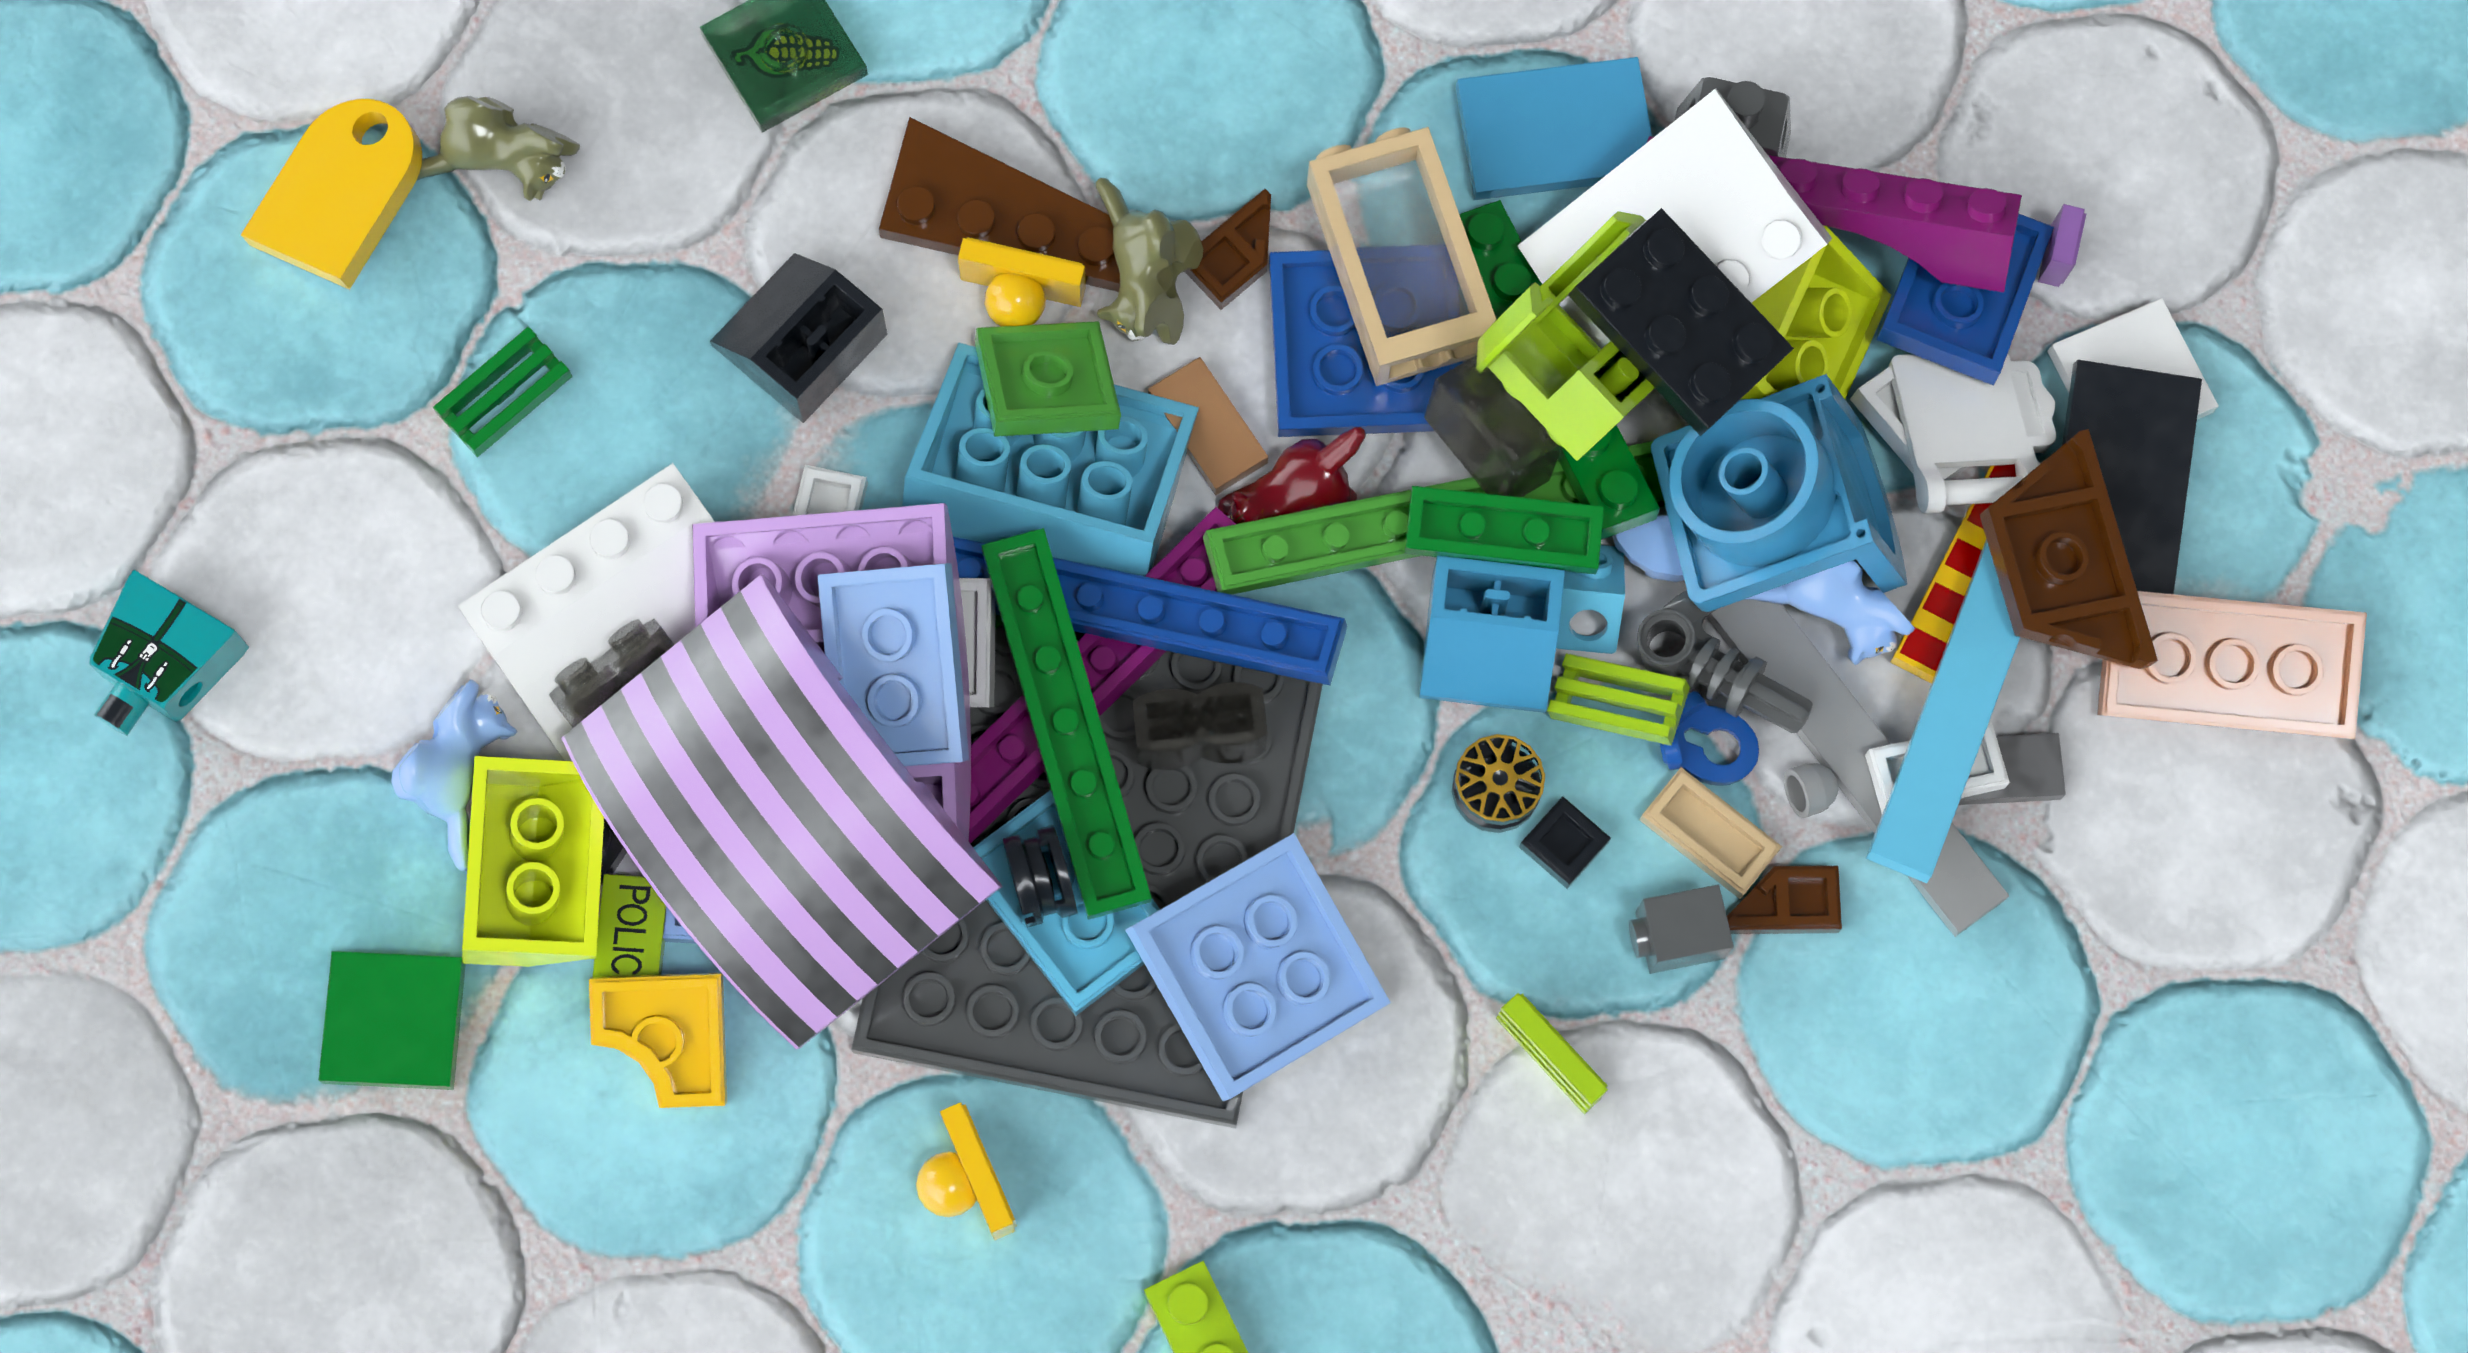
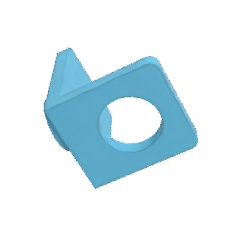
[1556,545,1625,654]

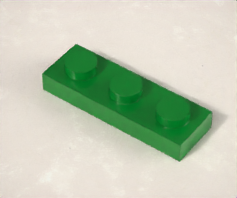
[1405,486,1604,574]

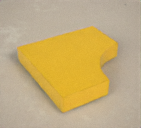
[589,973,727,1108]

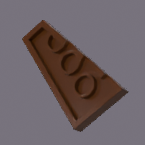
[879,117,1120,292]

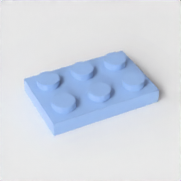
[817,563,969,766]

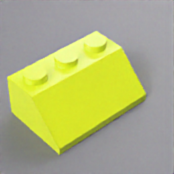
[1740,225,1892,400]
[462,756,604,967]

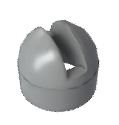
[1784,763,1839,818]

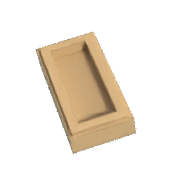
[1639,767,1782,900]

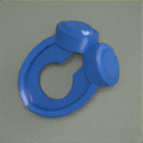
[1660,691,1759,786]

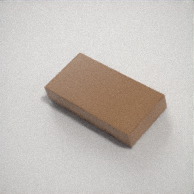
[1148,357,1268,495]

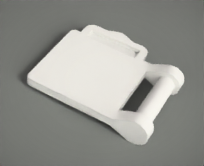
[1889,354,2056,514]

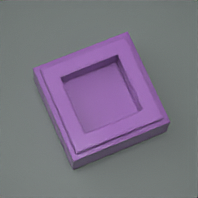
[2038,204,2087,287]

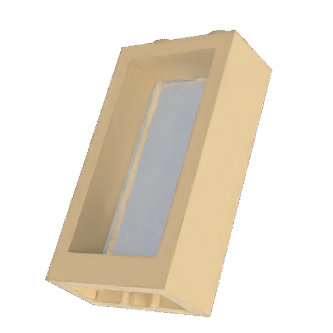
[1307,127,1497,386]

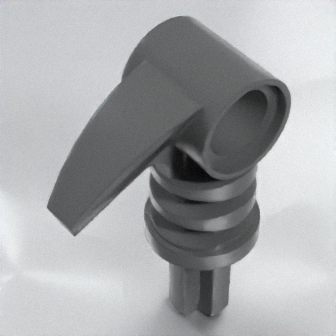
[1637,590,1813,733]

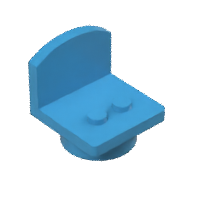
[1651,374,1907,612]

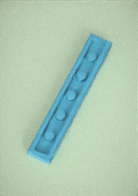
[1866,539,2020,883]

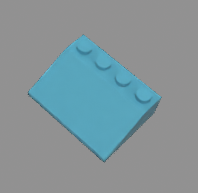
[902,343,1199,576]

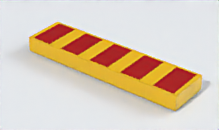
[1890,464,2016,684]

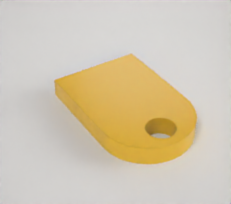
[241,99,422,290]

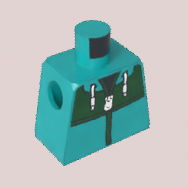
[89,570,249,736]

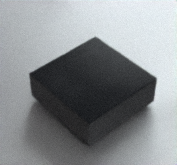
[1519,796,1611,889]

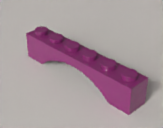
[1647,136,2022,292]

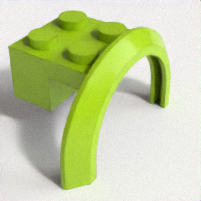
[1476,211,1655,461]

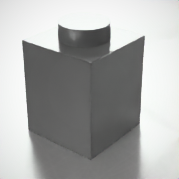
[1629,884,1734,974]

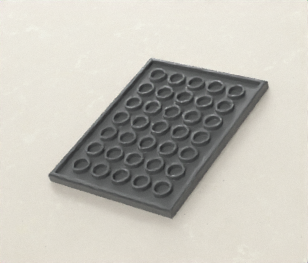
[851,615,1323,1129]

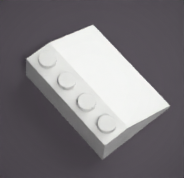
[1518,89,1832,349]
[458,463,715,761]

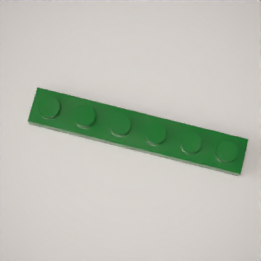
[1459,200,1660,540]
[981,528,1152,920]

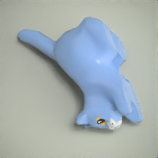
[1744,560,1915,665]
[392,679,517,871]

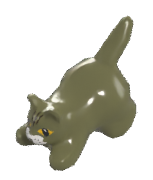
[417,96,580,201]
[1096,178,1203,345]

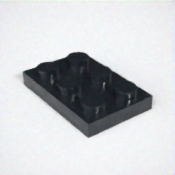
[1568,208,1794,436]

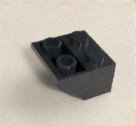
[710,253,887,423]

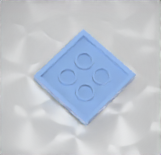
[1125,833,1391,1101]

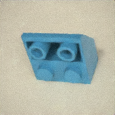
[1419,555,1565,713]

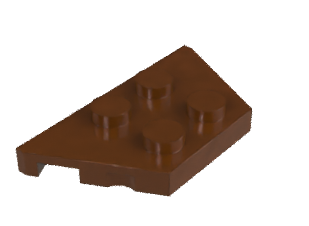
[1980,429,2158,669]

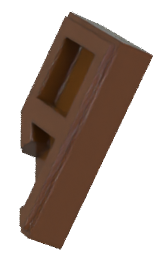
[1184,188,1271,310]
[1727,866,1842,934]

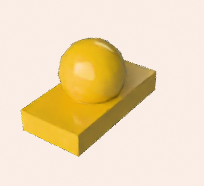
[958,237,1086,327]
[916,1102,1017,1241]

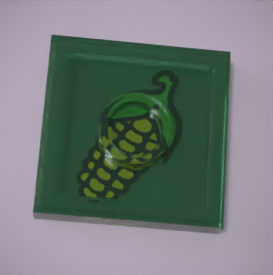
[700,0,868,133]

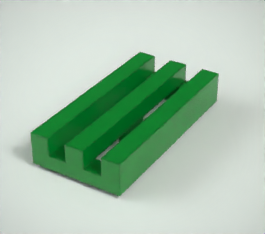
[433,326,572,458]

